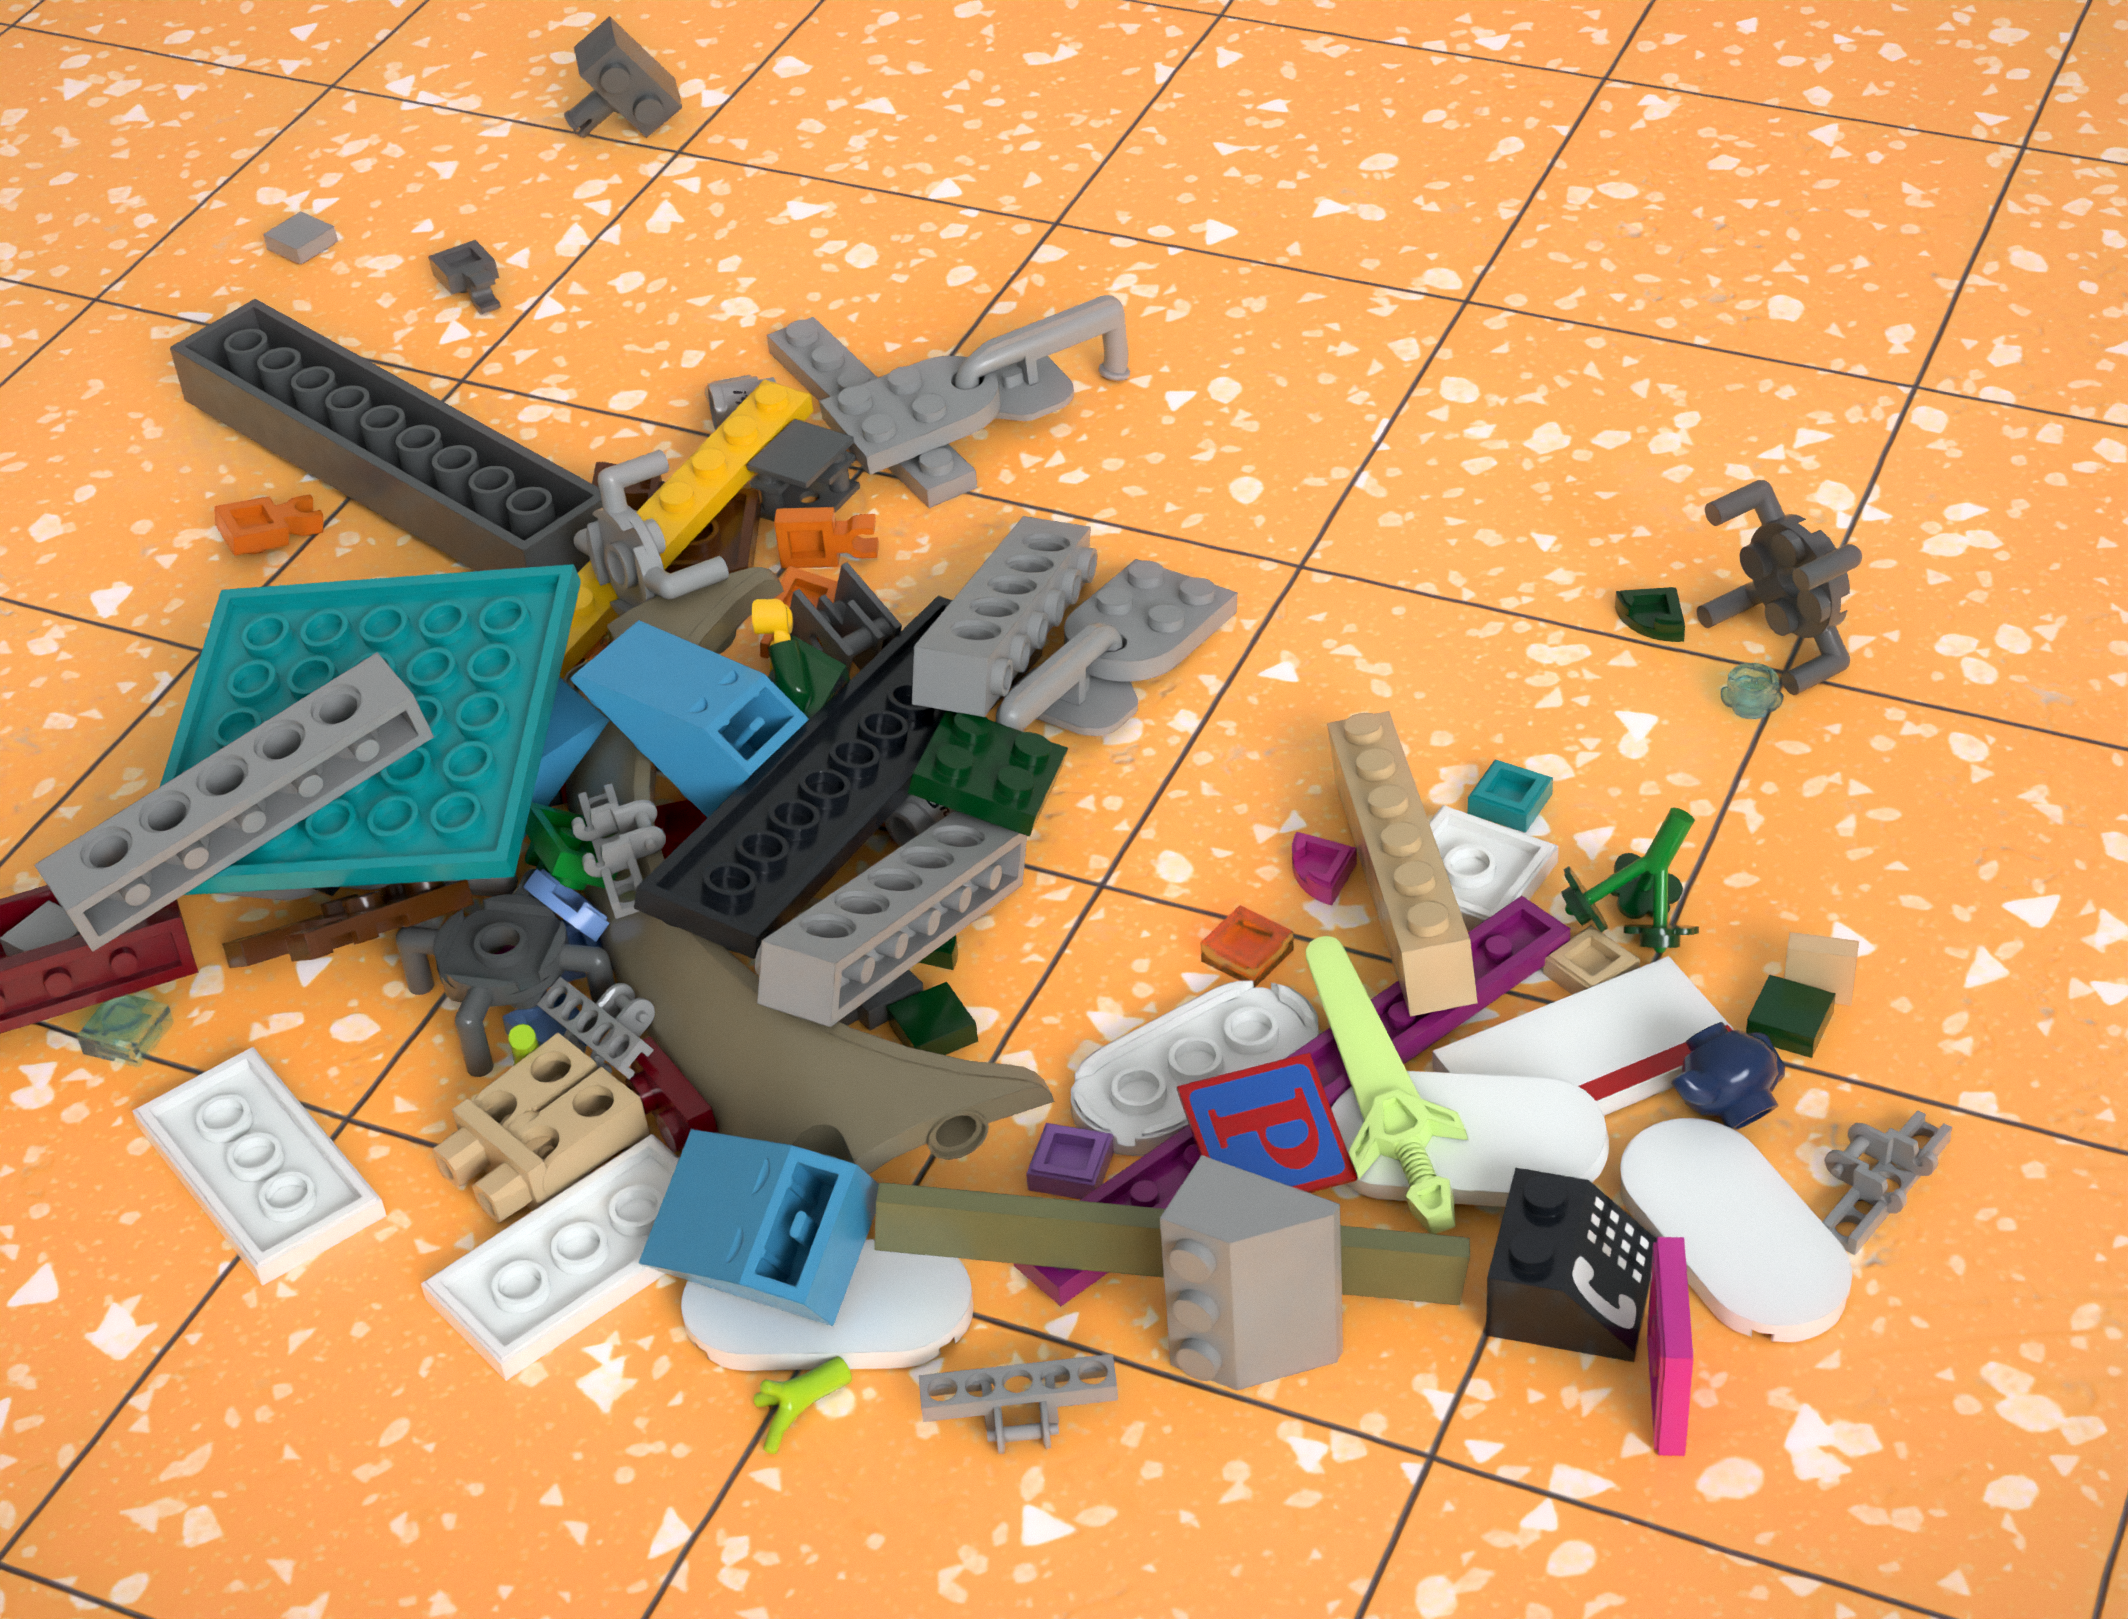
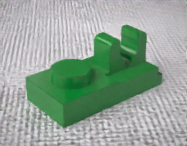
[525,802,618,890]

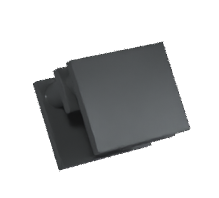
[747,419,860,522]
[790,562,902,674]

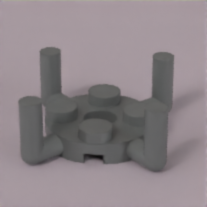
[1697,480,1862,695]
[395,869,615,1077]

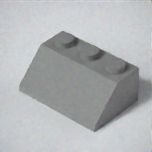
[1160,1155,1343,1391]

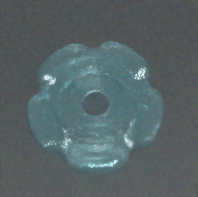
[1720,663,1783,719]

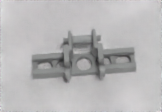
[571,783,666,919]
[536,976,655,1079]
[1823,1110,1952,1255]
[919,1354,1118,1454]

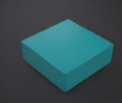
[1467,759,1553,833]

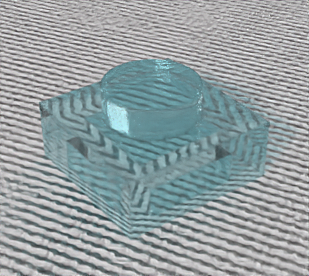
[77,994,174,1068]

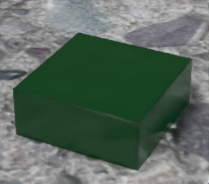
[1746,974,1836,1058]
[886,982,978,1055]

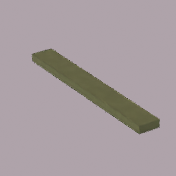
[874,1182,1470,1305]

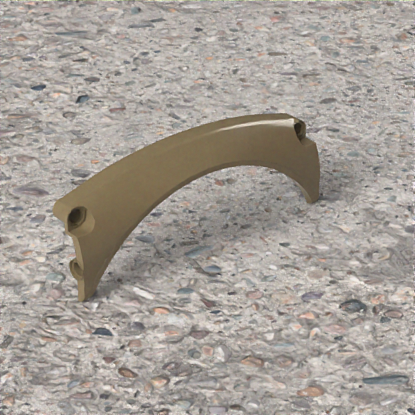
[564,567,1055,1175]

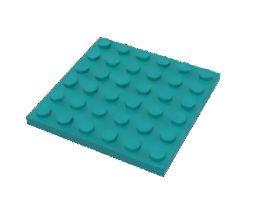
[160,564,581,895]

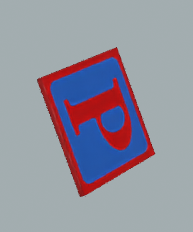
[1176,1052,1357,1194]

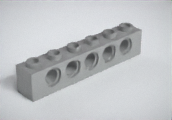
[912,516,1097,717]
[34,652,434,952]
[755,810,1027,1027]

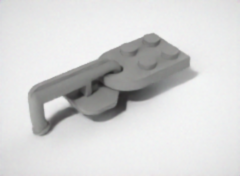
[819,295,1130,475]
[996,559,1238,736]

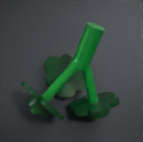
[1561,807,1699,953]

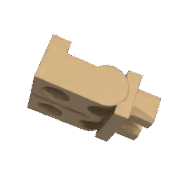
[432,1033,650,1224]

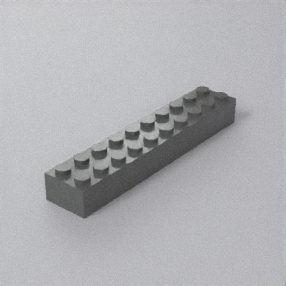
[169,299,603,573]

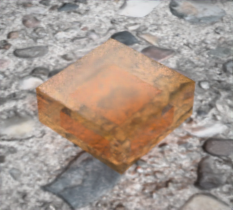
[1200,905,1294,988]

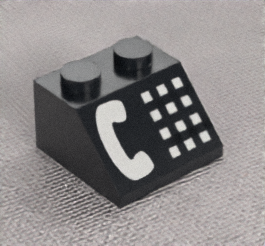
[1486,1168,1657,1362]

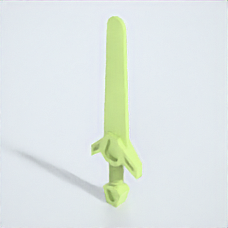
[1305,936,1468,1234]

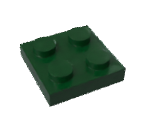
[908,711,1068,837]

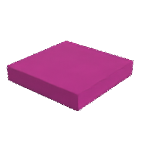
[1647,1237,1694,1456]

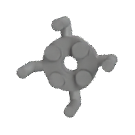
[574,450,729,616]

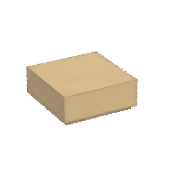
[1543,925,1640,995]
[1784,932,1859,1006]

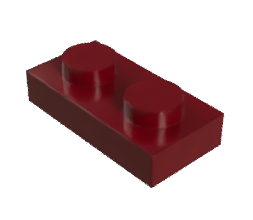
[625,1036,718,1153]

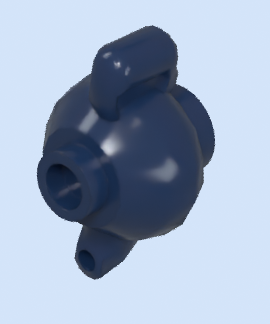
[1671,1022,1785,1131]

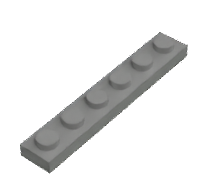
[767,317,977,508]

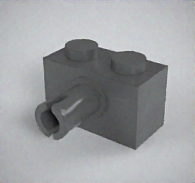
[564,16,683,138]

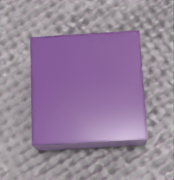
[1026,1123,1114,1199]

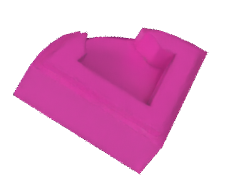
[1292,832,1357,906]

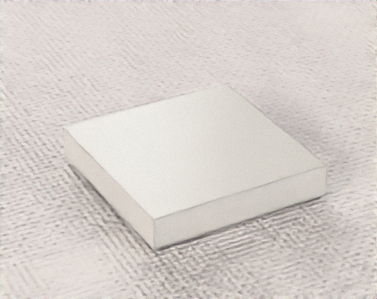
[1429,805,1558,931]

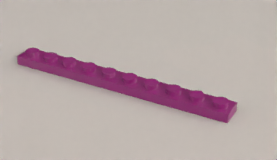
[1013,895,1570,1307]

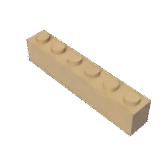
[1327,710,1478,1017]

